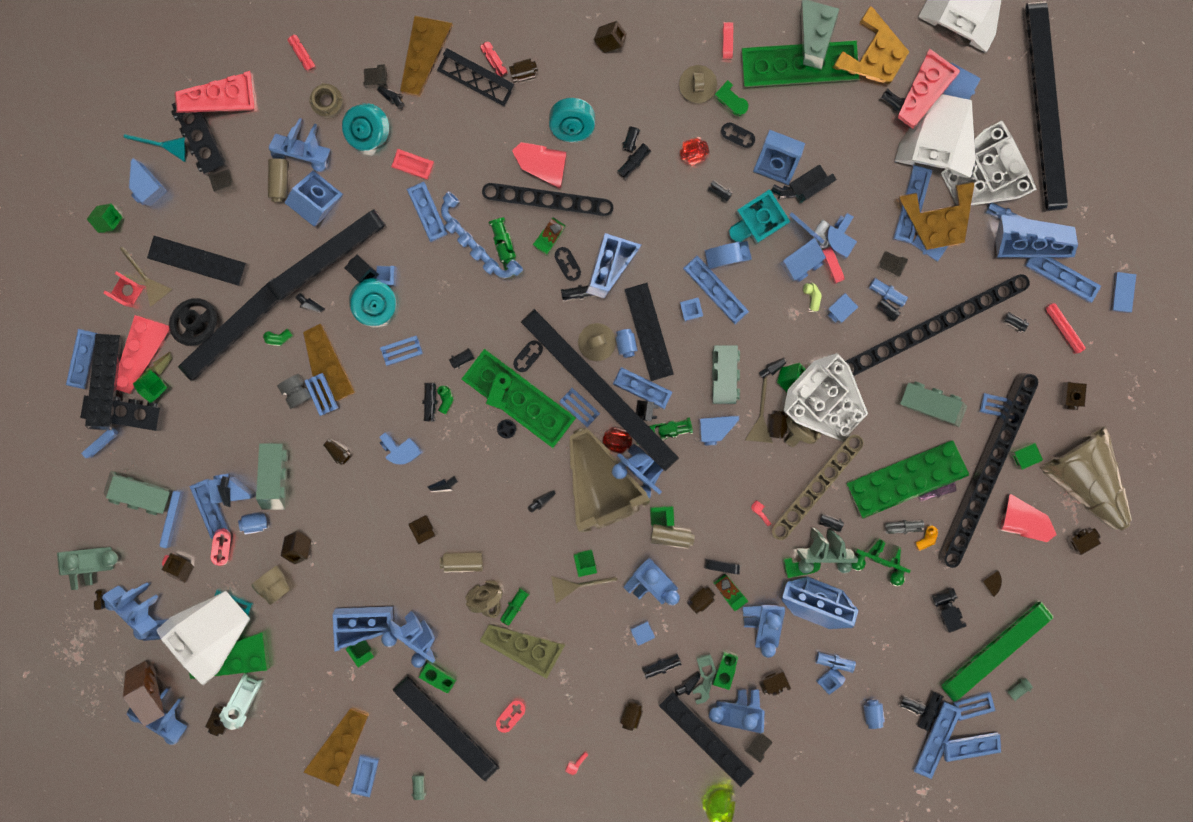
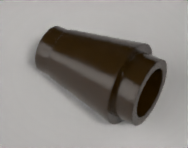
[323,438,352,466]

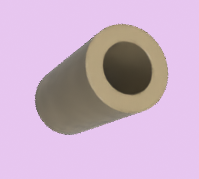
[268,159,288,203]
[651,524,695,549]
[440,552,483,573]

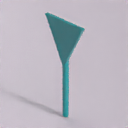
[123,134,186,162]

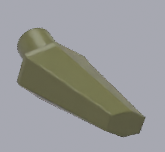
[146,352,172,375]

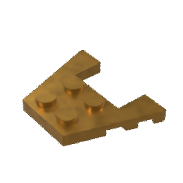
[833,6,909,84]
[899,182,974,250]

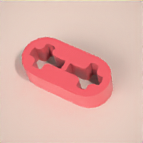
[722,22,733,59]
[822,247,845,284]
[211,528,231,566]
[496,699,526,733]

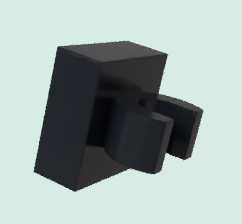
[636,400,659,421]

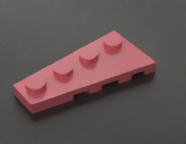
[898,49,960,129]
[174,71,254,113]
[116,315,170,394]

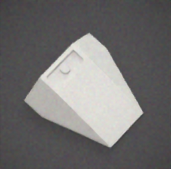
[919,0,1001,53]
[895,94,975,178]
[941,121,1037,206]
[784,353,868,441]
[157,591,250,685]

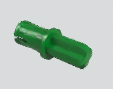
[500,588,529,626]

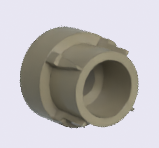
[309,83,344,118]
[251,566,291,605]

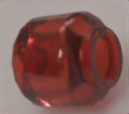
[680,137,710,165]
[603,427,632,454]

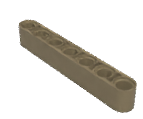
[770,434,864,540]

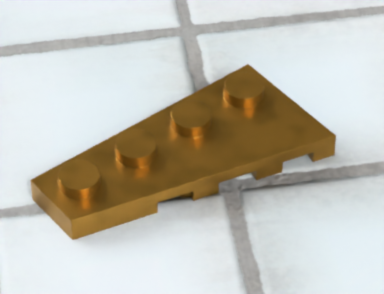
[400,16,453,96]
[303,324,355,408]
[303,708,368,787]

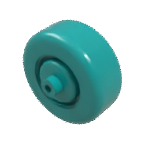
[549,98,595,142]
[342,103,389,151]
[349,278,396,326]

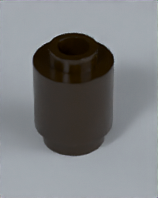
[509,58,538,82]
[768,411,788,438]
[687,586,715,614]
[619,701,643,731]

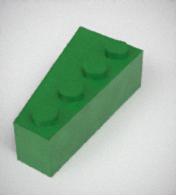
[189,630,270,679]

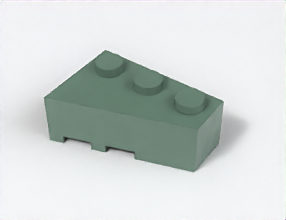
[800,0,839,69]
[712,346,740,404]
[900,381,967,427]
[256,444,288,510]
[103,471,170,515]

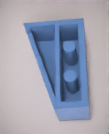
[333,607,393,652]

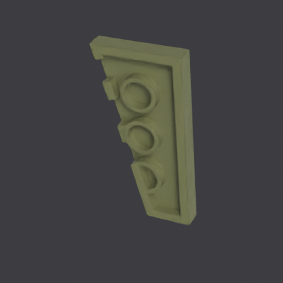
[480,624,565,679]

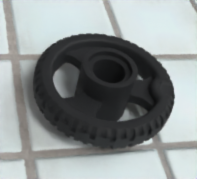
[169,298,217,346]

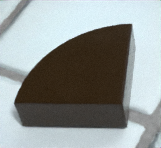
[982,570,1002,597]
[94,589,105,610]

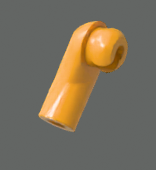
[915,525,938,551]

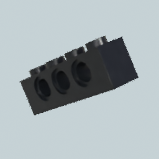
[171,103,228,176]
[80,395,164,431]

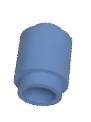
[615,329,638,358]
[238,512,268,535]
[863,700,885,729]

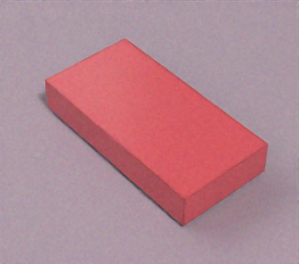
[391,149,434,180]

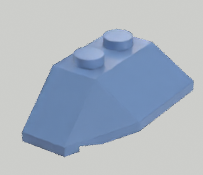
[781,577,859,629]

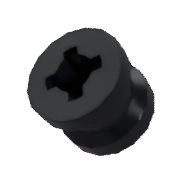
[497,419,517,439]

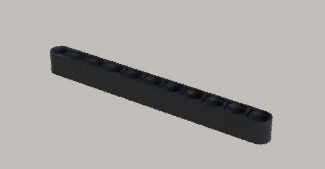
[1025,1,1068,211]
[845,274,1030,376]
[521,309,679,472]
[939,373,1039,568]

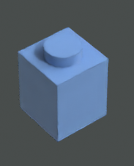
[827,293,858,324]

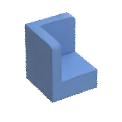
[376,266,397,286]
[680,297,703,322]

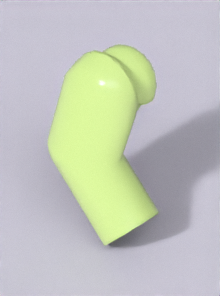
[803,283,822,311]

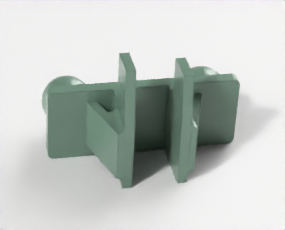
[797,528,858,574]
[57,547,118,590]

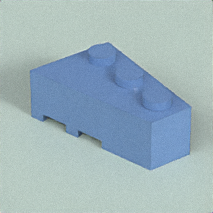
[586,233,641,298]

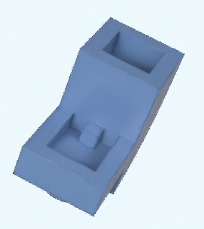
[826,213,857,259]
[705,241,752,269]
[379,432,423,464]

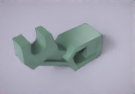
[692,653,717,705]

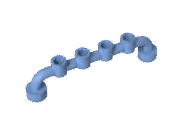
[441,191,523,278]

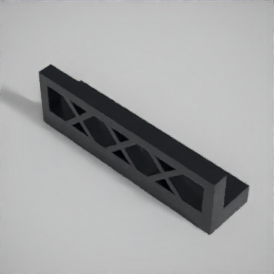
[437,48,515,107]

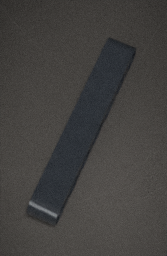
[482,183,614,218]
[267,209,386,301]
[178,278,279,382]
[393,675,500,782]

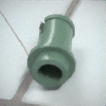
[1008,679,1033,702]
[411,775,426,800]

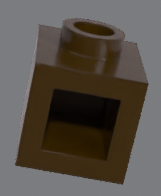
[1061,382,1087,410]

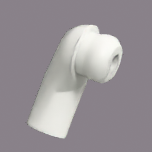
[813,220,830,249]

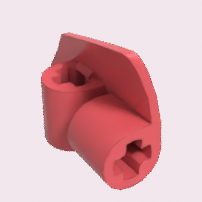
[512,142,567,188]
[1000,494,1057,542]

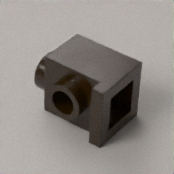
[1067,528,1101,555]
[760,669,791,696]
[205,704,233,736]

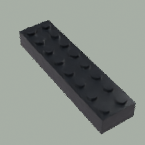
[147,236,248,286]
[624,283,674,381]
[85,334,122,430]

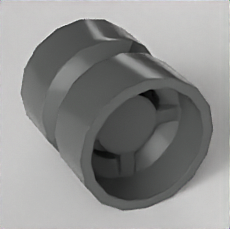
[277,374,312,409]

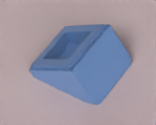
[630,620,655,646]
[816,667,846,695]

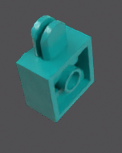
[729,189,791,244]

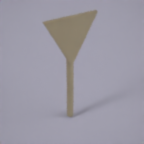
[120,247,173,307]
[745,377,773,443]
[551,576,617,604]

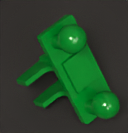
[851,538,911,587]

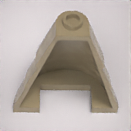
[1040,426,1132,531]
[570,428,650,532]

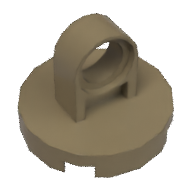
[679,65,717,104]
[578,323,616,361]
[784,415,821,448]
[465,581,503,618]

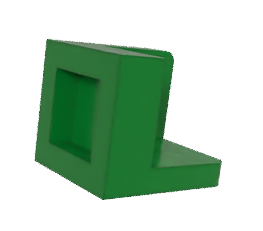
[87,203,123,233]
[777,363,806,392]
[133,369,167,403]
[1011,443,1043,470]
[650,506,674,526]
[573,550,597,577]
[345,640,376,668]

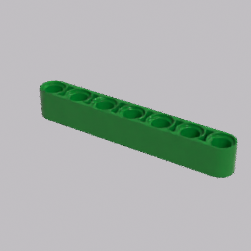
[941,601,1054,702]

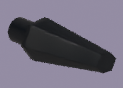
[377,86,404,109]
[771,184,796,199]
[295,293,325,313]
[759,358,787,378]
[216,476,231,508]
[427,476,458,492]
[528,490,556,513]
[675,671,700,696]

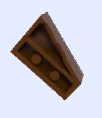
[123,661,164,727]

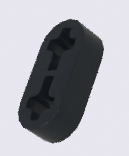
[720,122,755,149]
[554,247,581,281]
[513,340,543,372]
[704,559,741,575]

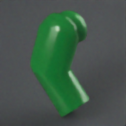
[263,329,293,346]
[437,385,454,415]

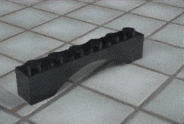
[658,689,754,787]

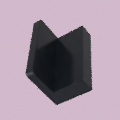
[789,165,837,203]

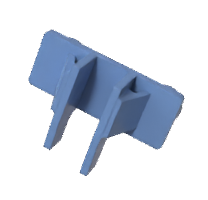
[269,118,330,172]
[612,444,663,498]
[623,559,680,606]
[102,583,158,640]
[743,605,785,658]
[381,611,435,668]
[126,688,187,745]
[709,689,765,733]

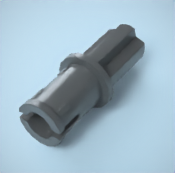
[885,519,924,535]

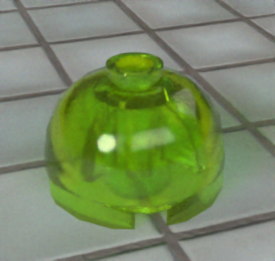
[703,788,736,822]

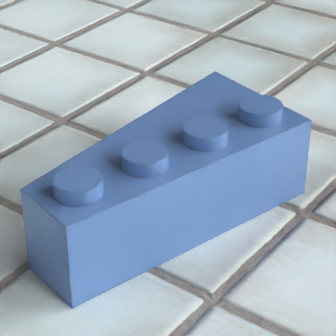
[995,215,1078,257]

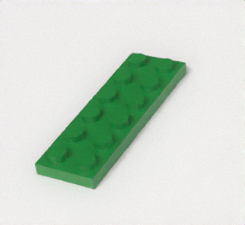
[741,41,859,88]
[462,349,576,448]
[847,440,969,519]

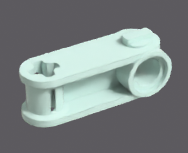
[219,673,262,730]

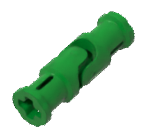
[488,217,516,276]
[636,417,693,446]

